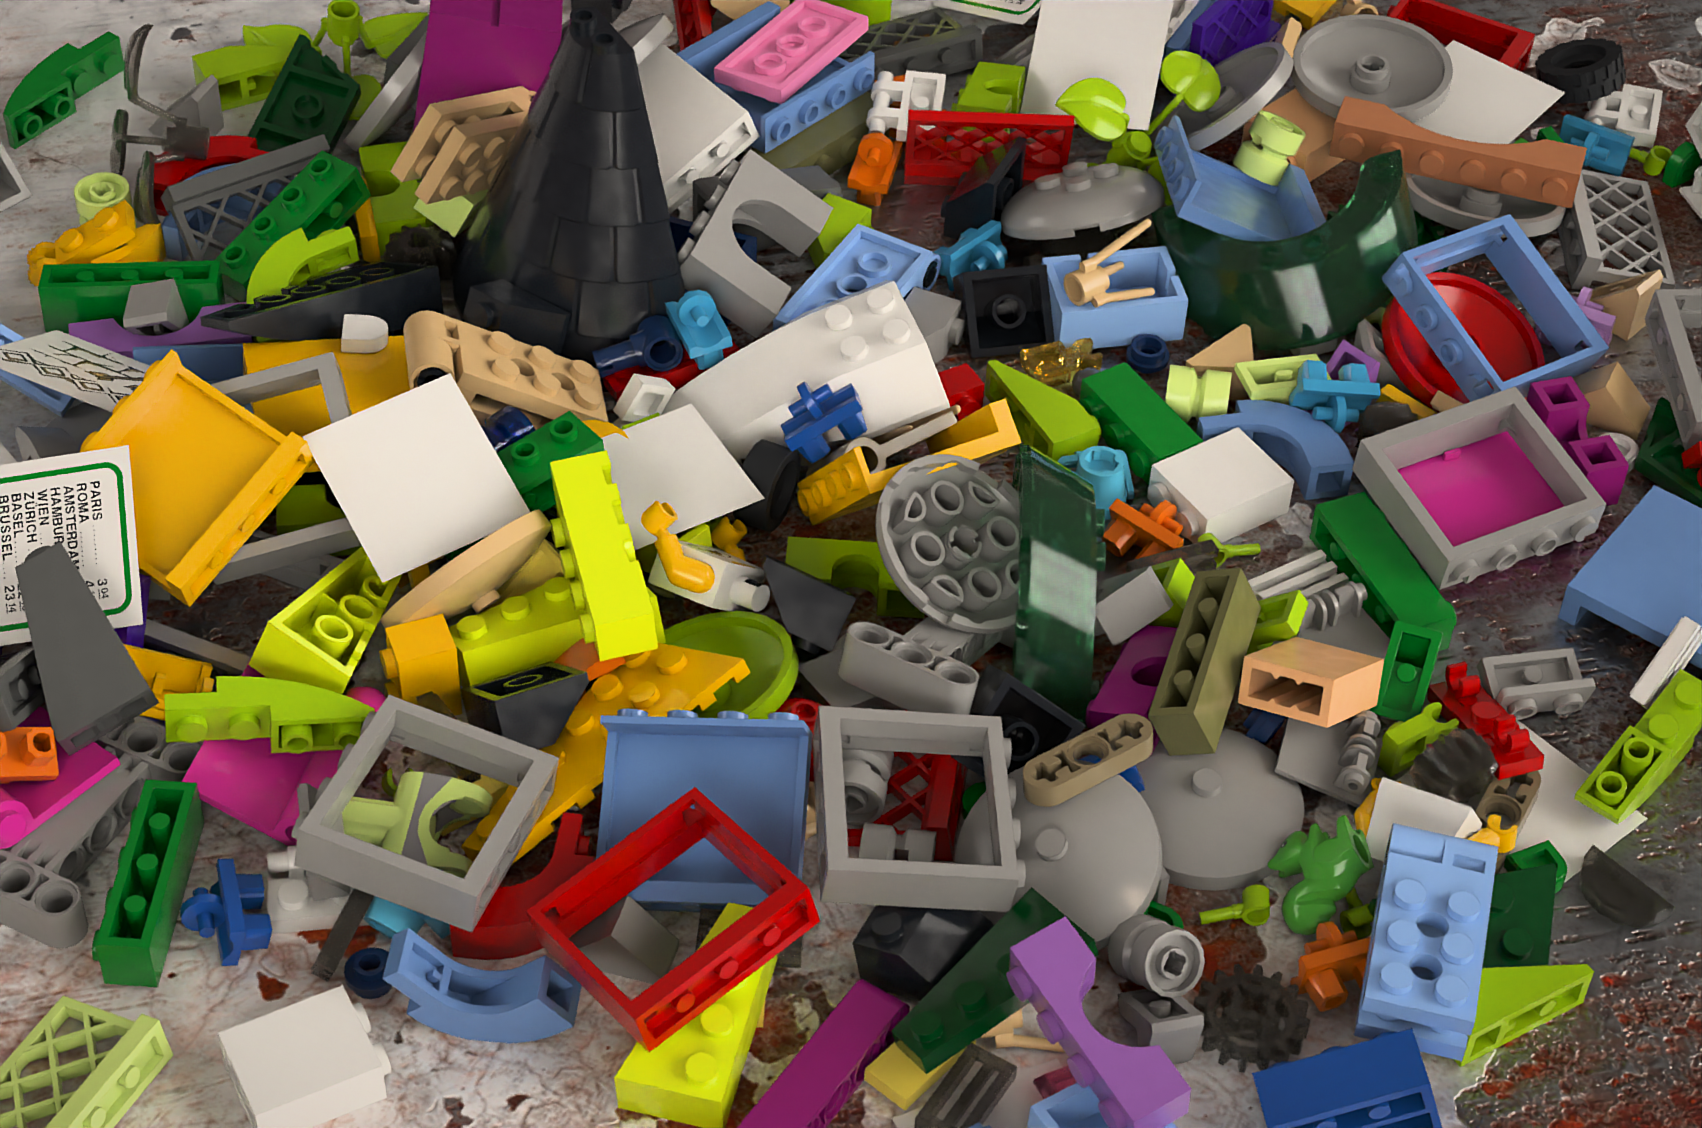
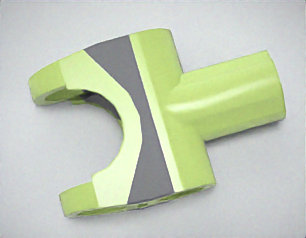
[342,771,493,879]

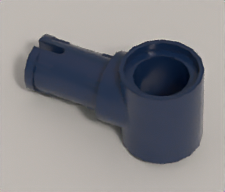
[592,315,683,378]

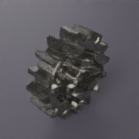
[1193,964,1310,1073]

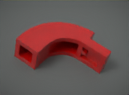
[137,135,268,217]
[449,812,595,960]

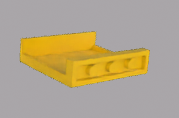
[243,336,410,473]
[79,349,314,607]
[797,398,1022,526]

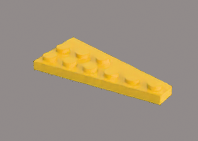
[461,643,751,864]

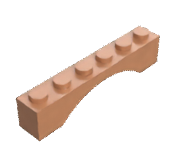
[1329,96,1587,209]

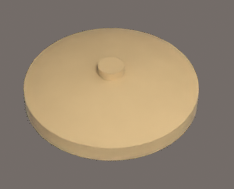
[380,510,552,628]

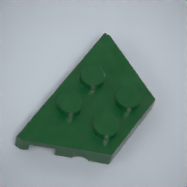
[247,34,361,155]
[1634,397,1702,508]
[1367,863,1557,968]

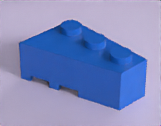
[1252,1028,1442,1128]

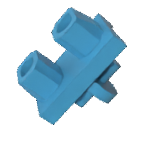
[1559,114,1635,176]
[933,220,1008,291]
[665,290,733,370]
[1289,360,1381,434]

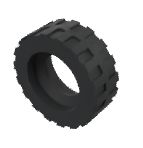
[1535,38,1626,104]

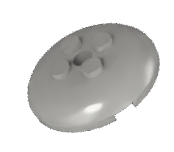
[1000,162,1165,240]
[875,454,1049,634]

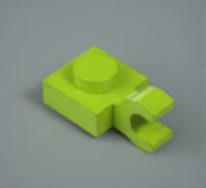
[1377,702,1459,777]

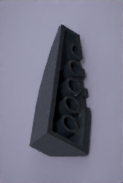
[200,260,444,341]

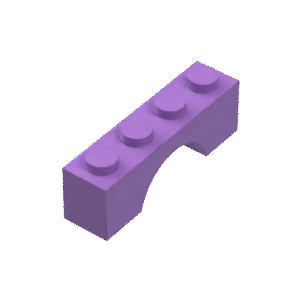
[68,302,252,359]
[1006,916,1191,1128]

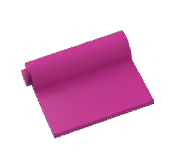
[1398,431,1565,568]
[181,659,386,846]
[0,707,121,849]

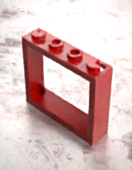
[1386,0,1536,73]
[526,787,820,1052]

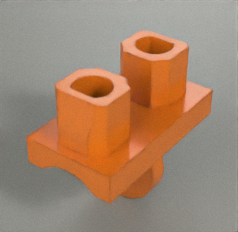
[847,133,903,206]
[1101,498,1188,569]
[0,727,59,784]
[1290,921,1370,1012]

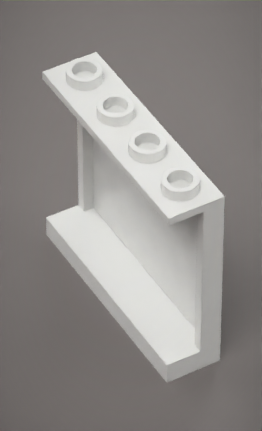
[637,43,760,214]

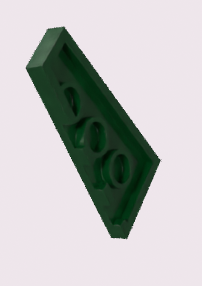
[891,887,1099,1074]

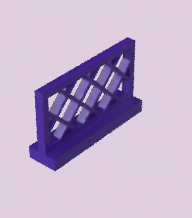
[1170,0,1282,97]

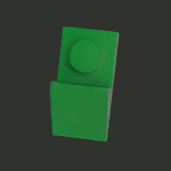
[1370,620,1443,722]

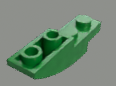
[3,31,125,149]

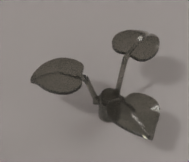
[110,24,210,225]

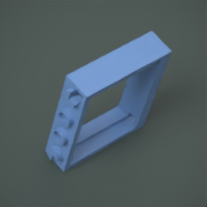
[1381,214,1609,402]

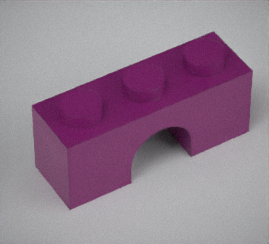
[1526,376,1629,506]
[1086,625,1177,756]

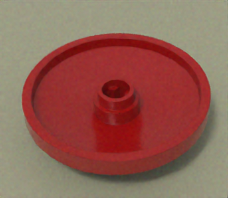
[1381,272,1545,413]

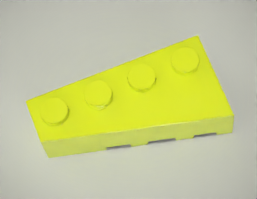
[550,450,658,661]
[248,547,403,695]
[448,576,666,688]
[614,902,779,1128]

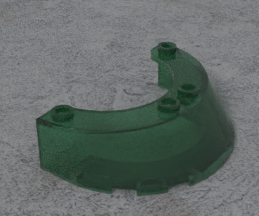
[1151,150,1419,350]
[1012,444,1106,728]

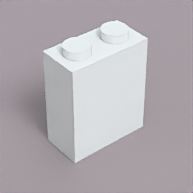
[1147,427,1294,550]
[218,985,391,1128]

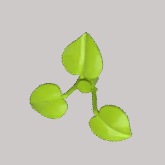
[243,0,428,121]
[1055,50,1221,227]

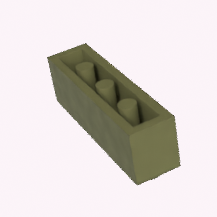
[744,92,890,176]
[1148,568,1261,756]

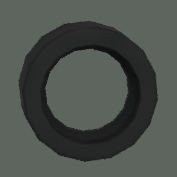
[732,439,801,532]

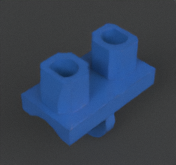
[781,381,867,463]
[180,859,272,966]

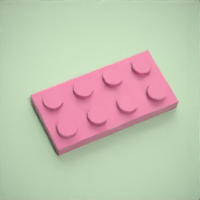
[714,0,868,104]

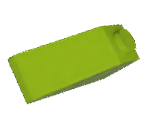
[192,46,322,111]
[984,359,1101,476]
[1453,964,1594,1067]

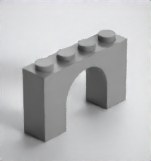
[676,149,833,339]

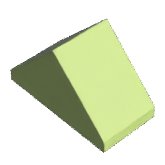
[1234,354,1332,405]

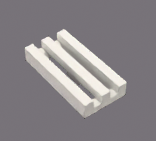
[1248,549,1349,601]
[1629,616,1702,710]

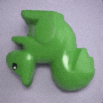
[1268,815,1374,935]

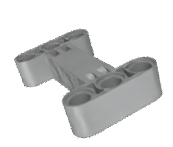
[838,593,1062,715]
[0,715,203,949]

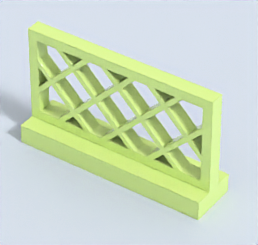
[0,995,174,1128]

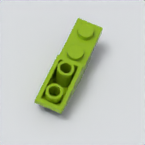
[1574,669,1702,825]
[164,676,375,754]

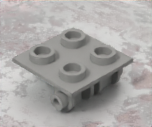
[1290,581,1390,660]
[1274,710,1382,808]

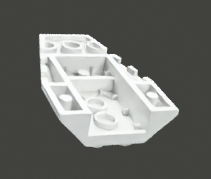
[661,280,950,465]

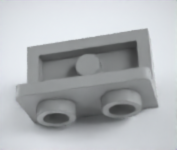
[1477,647,1596,720]

